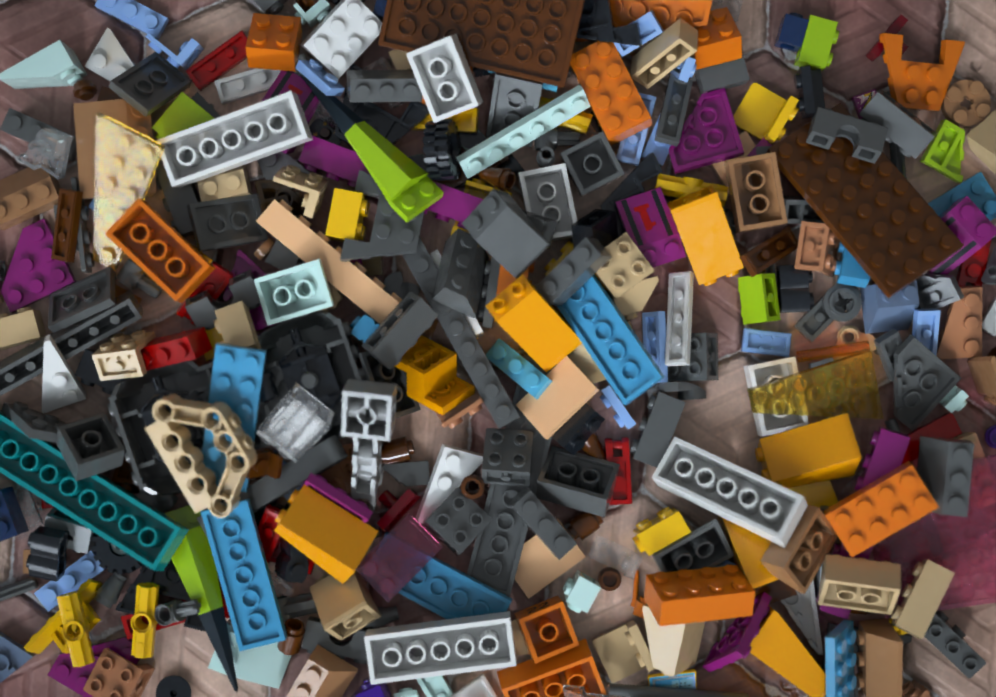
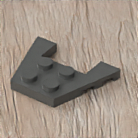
[340,170,425,262]

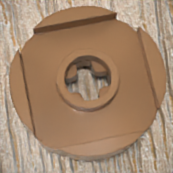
[941,79,991,128]

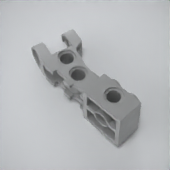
[341,379,397,511]

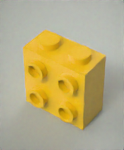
[632,507,691,556]

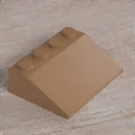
[73,99,157,199]

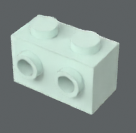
[562,570,601,614]

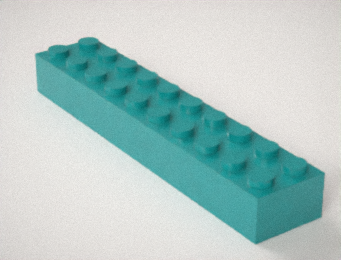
[0,411,189,571]

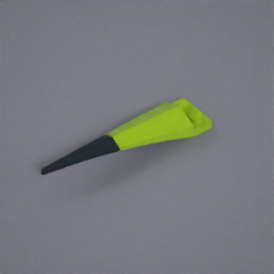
[300,73,444,222]
[164,505,238,692]

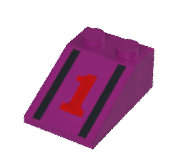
[261,70,320,154]
[615,187,686,268]
[928,196,996,275]

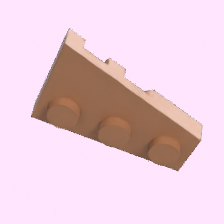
[937,285,982,360]

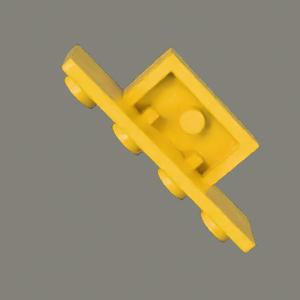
[24,579,103,654]

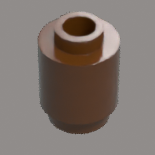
[382,436,415,464]
[568,511,604,541]
[277,618,305,655]

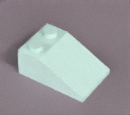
[0,40,87,89]
[254,259,334,326]
[208,619,292,689]

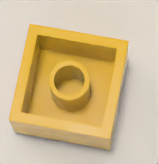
[325,188,370,242]

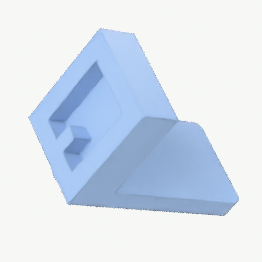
[145,33,204,70]

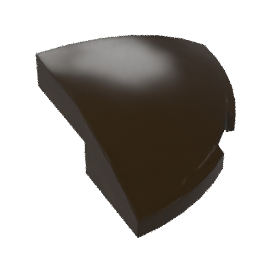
[255,180,306,218]

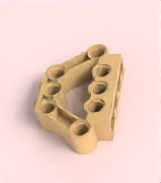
[145,394,257,518]

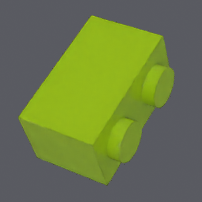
[794,15,839,72]
[738,273,781,325]

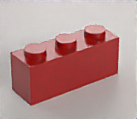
[140,327,213,370]

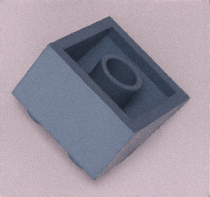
[860,281,919,334]

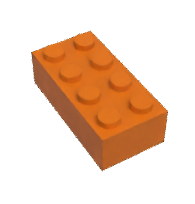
[570,41,652,146]
[105,198,215,303]
[824,461,939,557]
[644,564,755,626]

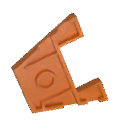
[879,33,965,111]

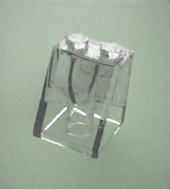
[256,383,334,462]

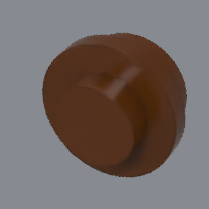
[73,79,97,100]
[598,567,621,591]

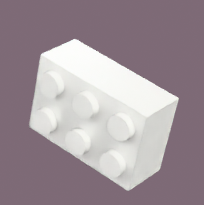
[300,0,382,79]
[406,34,483,123]
[518,163,577,241]
[743,356,809,436]

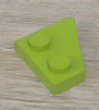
[920,119,965,183]

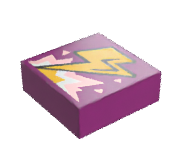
[851,89,877,120]

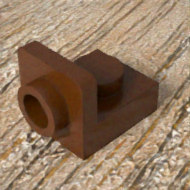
[244,449,283,479]
[112,456,140,493]

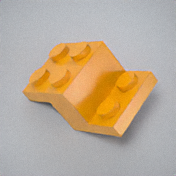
[395,335,475,415]

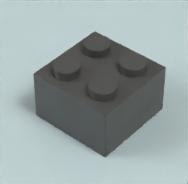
[560,131,625,197]
[56,412,125,481]

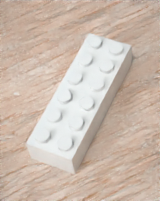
[156,91,313,188]
[652,436,808,548]
[364,611,517,685]

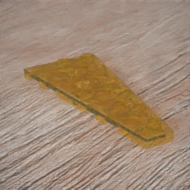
[93,112,165,271]
[747,351,884,419]

